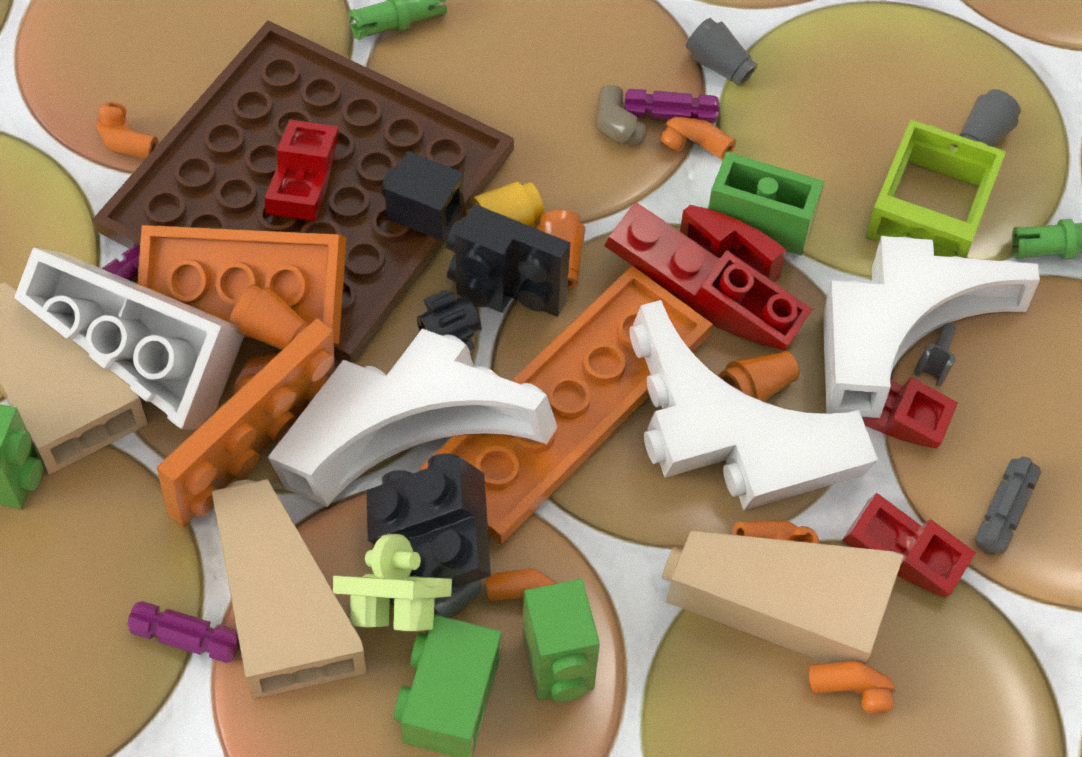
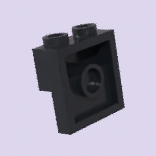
[446,204,571,317]
[366,453,491,606]

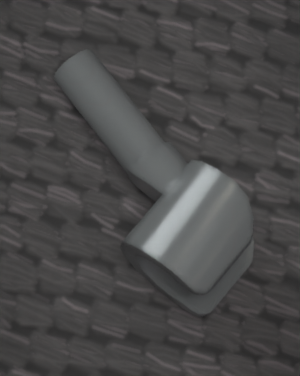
[914,323,956,386]

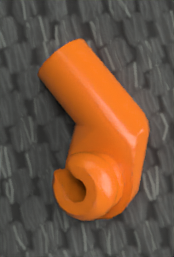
[96,102,158,159]
[660,116,736,161]
[732,520,819,544]
[486,568,557,602]
[809,661,895,714]

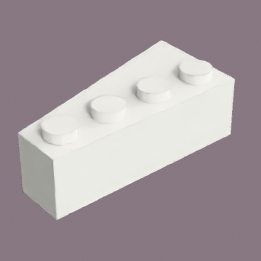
[14,247,245,430]

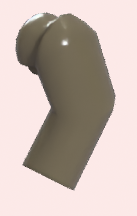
[597,85,647,147]

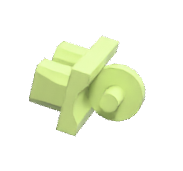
[333,534,452,631]

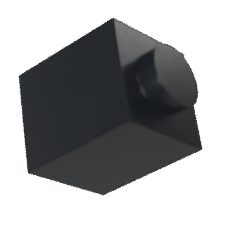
[381,151,464,241]

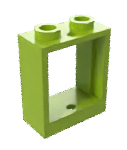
[865,119,1006,258]

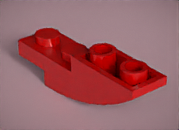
[604,201,813,351]

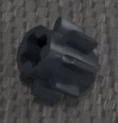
[417,290,482,351]

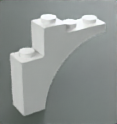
[823,236,1040,418]
[630,300,878,511]
[268,329,558,507]

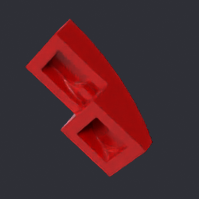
[264,119,339,221]
[680,205,786,283]
[862,377,958,449]
[842,493,976,598]

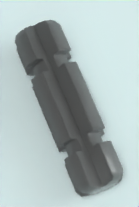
[975,456,1041,555]

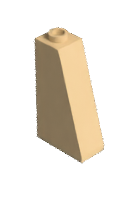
[0,282,148,475]
[212,479,367,699]
[662,531,904,665]

